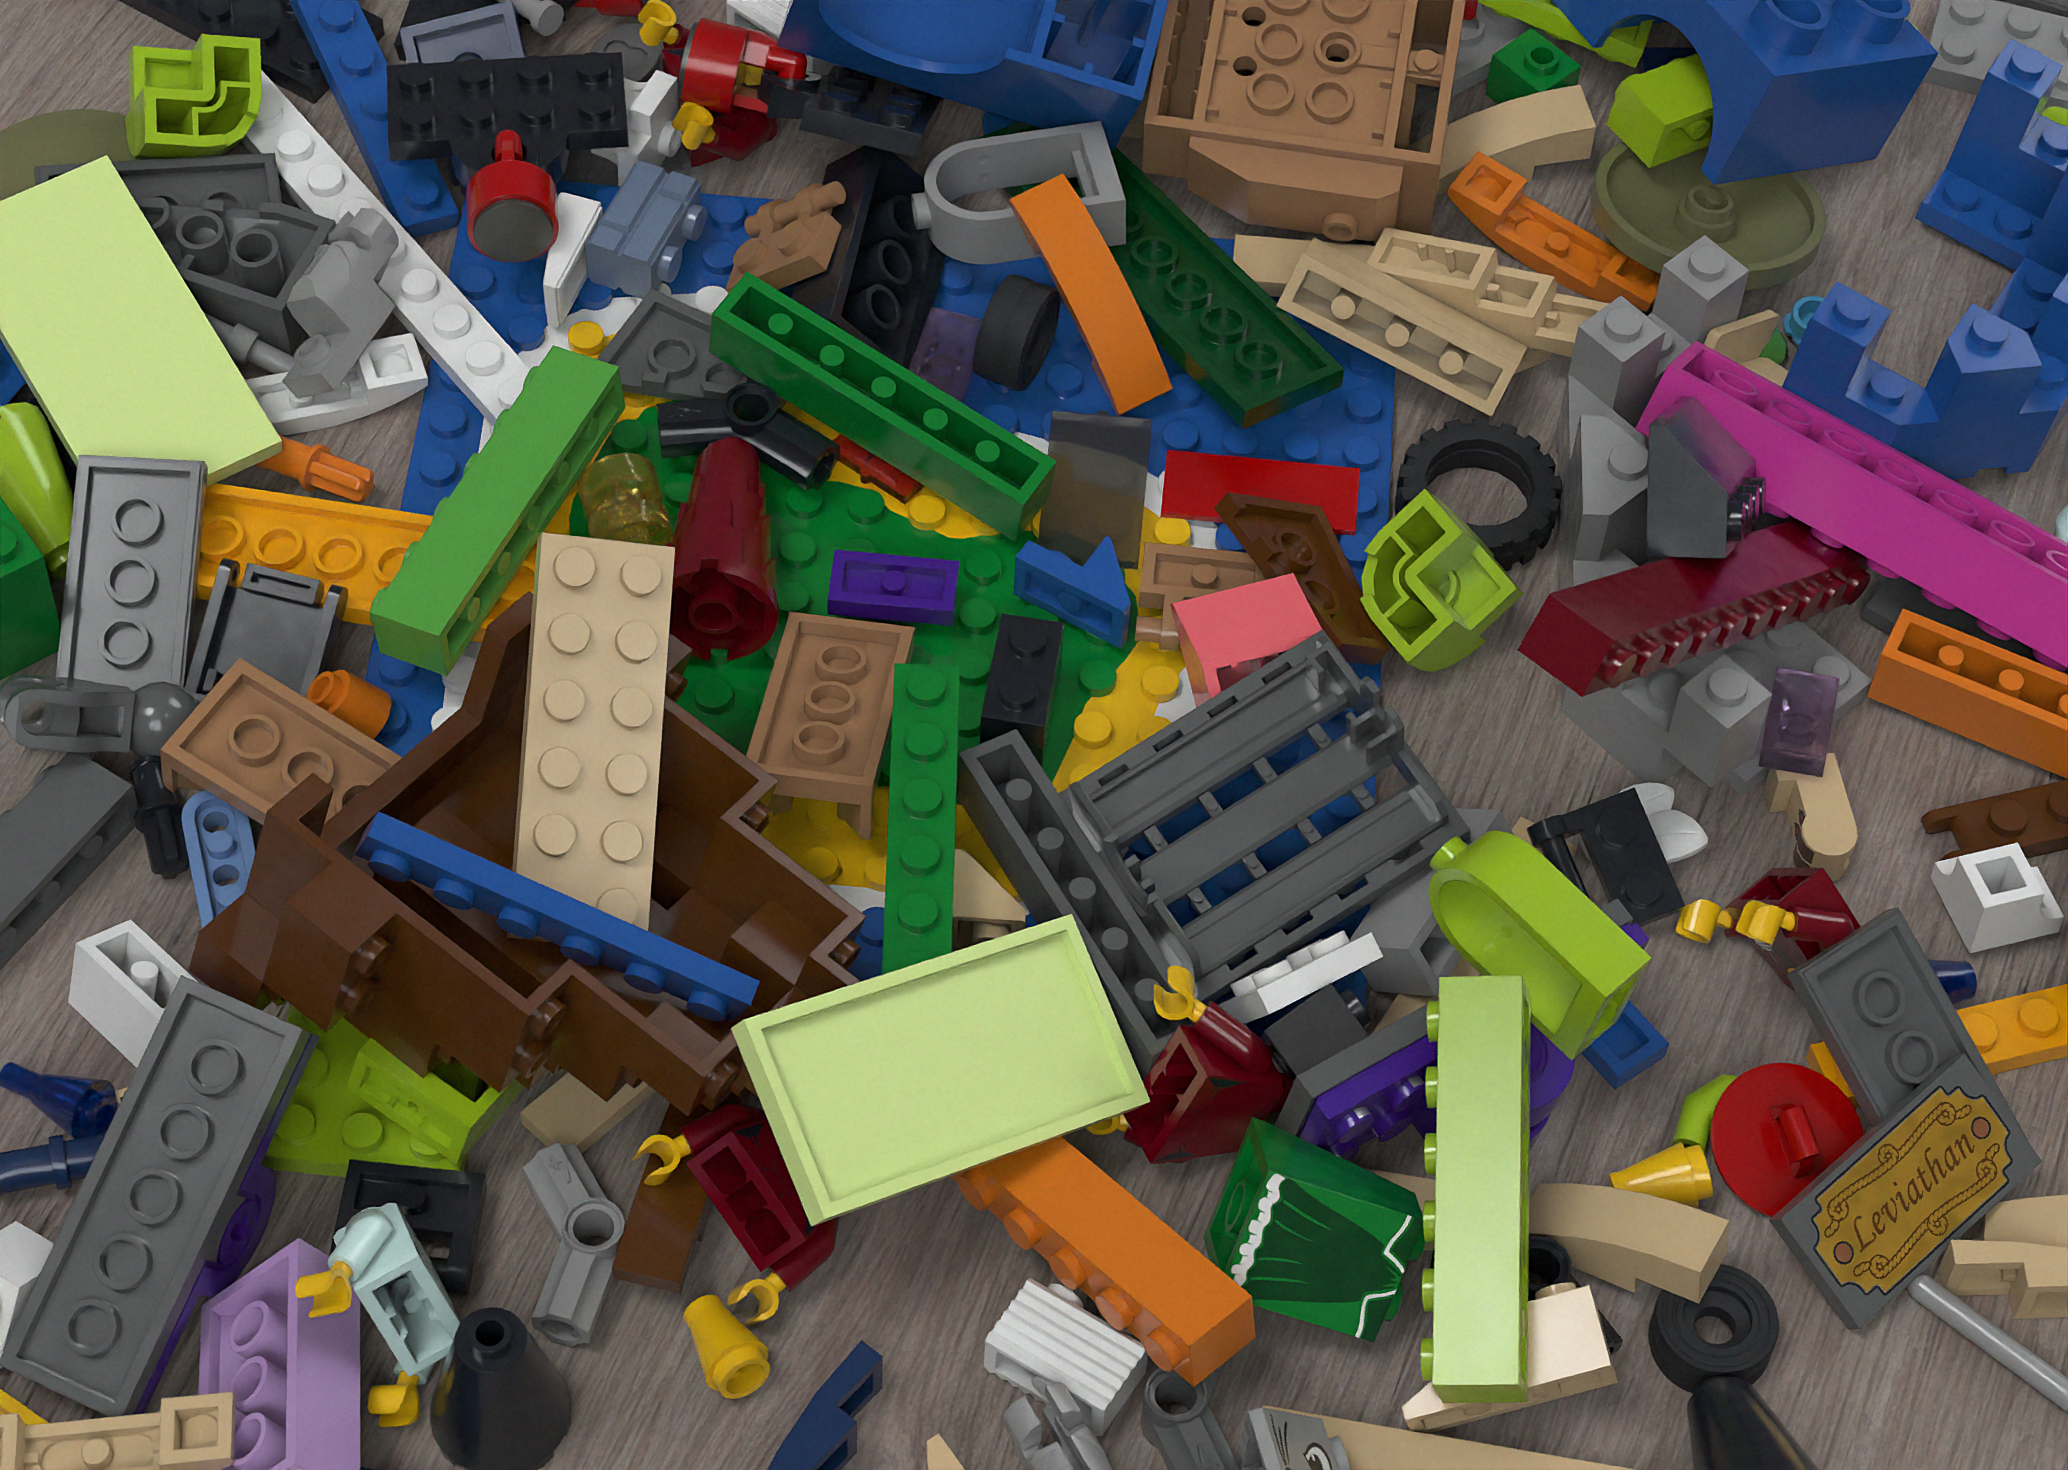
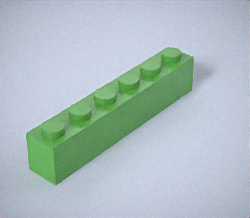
[370,345,625,676]

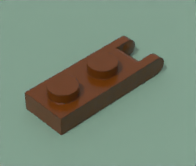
[1921,780,2068,861]

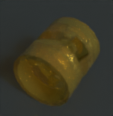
[577,453,674,546]

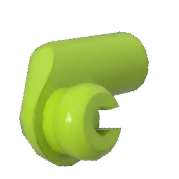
[1671,1074,1739,1153]

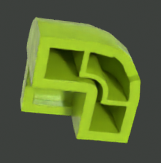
[125,34,262,159]
[1360,489,1525,672]

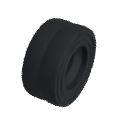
[973,274,1061,391]
[1648,1264,1779,1393]

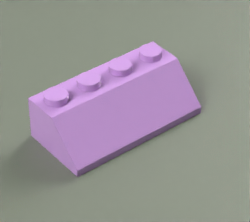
[198,1238,361,1470]

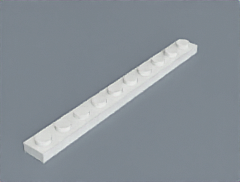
[241,70,530,427]

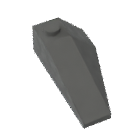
[132,196,336,354]

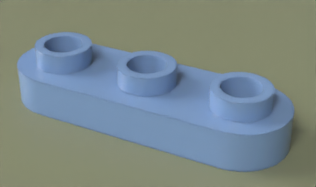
[181,790,255,928]

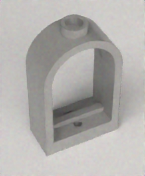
[911,121,1126,264]

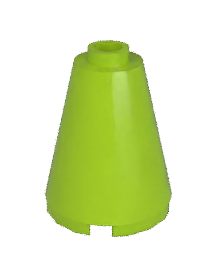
[0,402,74,580]

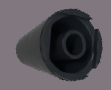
[430,1307,571,1470]
[1687,1375,1819,1470]

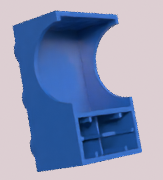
[777,0,1169,151]
[1552,0,1939,185]

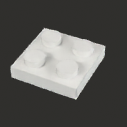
[1218,930,1383,1024]

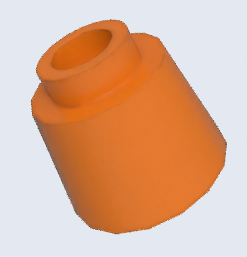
[306,670,392,739]

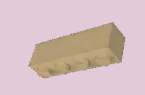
[1276,237,1528,417]

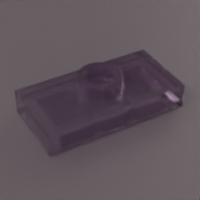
[908,307,982,404]
[1758,667,1840,778]

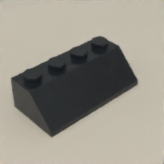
[792,145,954,375]
[1646,396,1766,558]

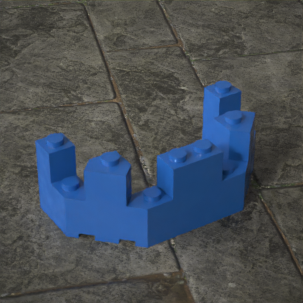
[1782,39,2068,479]

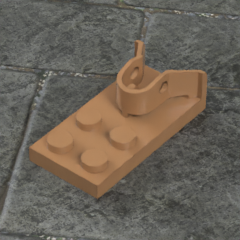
[746,612,915,840]
[160,658,402,825]

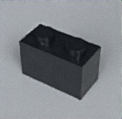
[979,613,1065,767]
[1261,983,1372,1083]

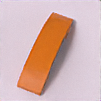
[1447,151,1661,311]
[1008,173,1173,416]

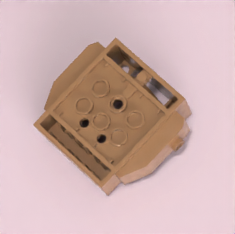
[1142,0,1466,246]

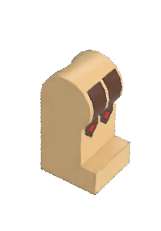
[1763,753,1858,882]

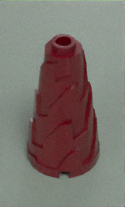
[666,437,779,661]

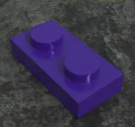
[827,549,959,626]

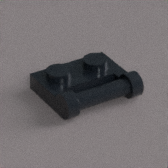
[1526,787,1685,927]
[329,1159,487,1295]

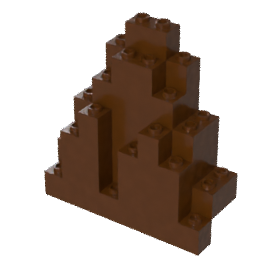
[188,591,866,1116]

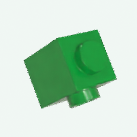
[1485,28,1581,104]

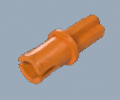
[256,433,375,503]

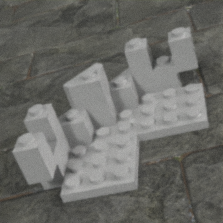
[1555,235,1872,796]

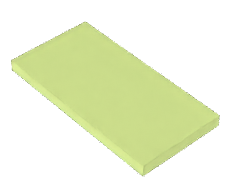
[0,155,282,487]
[731,914,1151,1227]

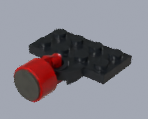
[677,18,944,157]
[387,52,629,263]

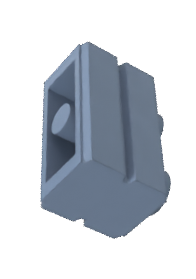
[585,160,707,299]

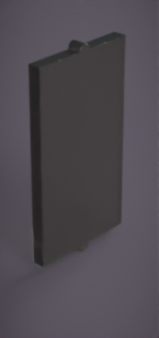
[1037,410,1152,570]

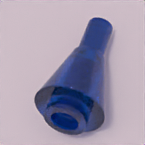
[0,1062,118,1139]

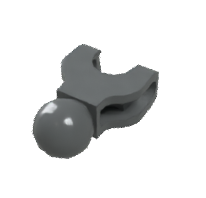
[0,674,198,758]

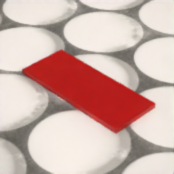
[1160,450,1360,536]

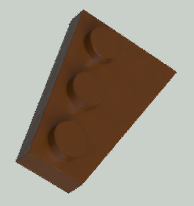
[1214,492,1390,665]

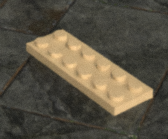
[507,532,675,942]

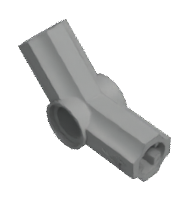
[522,1142,625,1347]

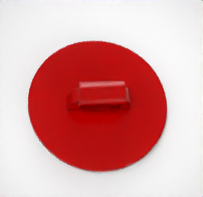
[1710,1063,1864,1217]

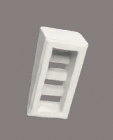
[543,192,603,327]

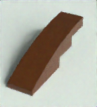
[612,1090,751,1294]

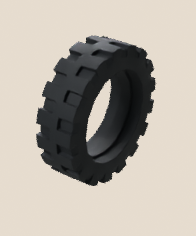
[1394,418,1561,572]

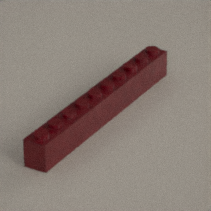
[1517,519,1871,697]

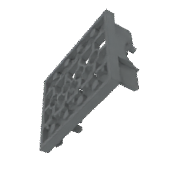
[1059,629,1471,1005]

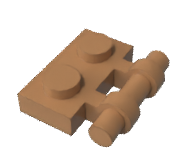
[725,181,846,293]
[1135,542,1267,651]

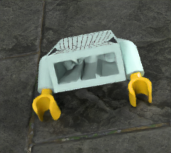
[295,1203,461,1427]

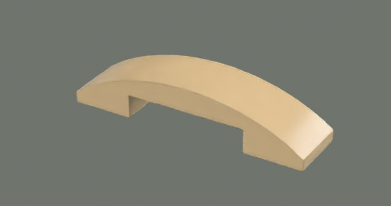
[0,1392,236,1470]

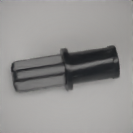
[129,756,190,879]

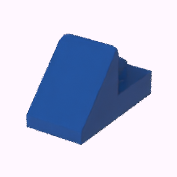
[1013,536,1131,649]

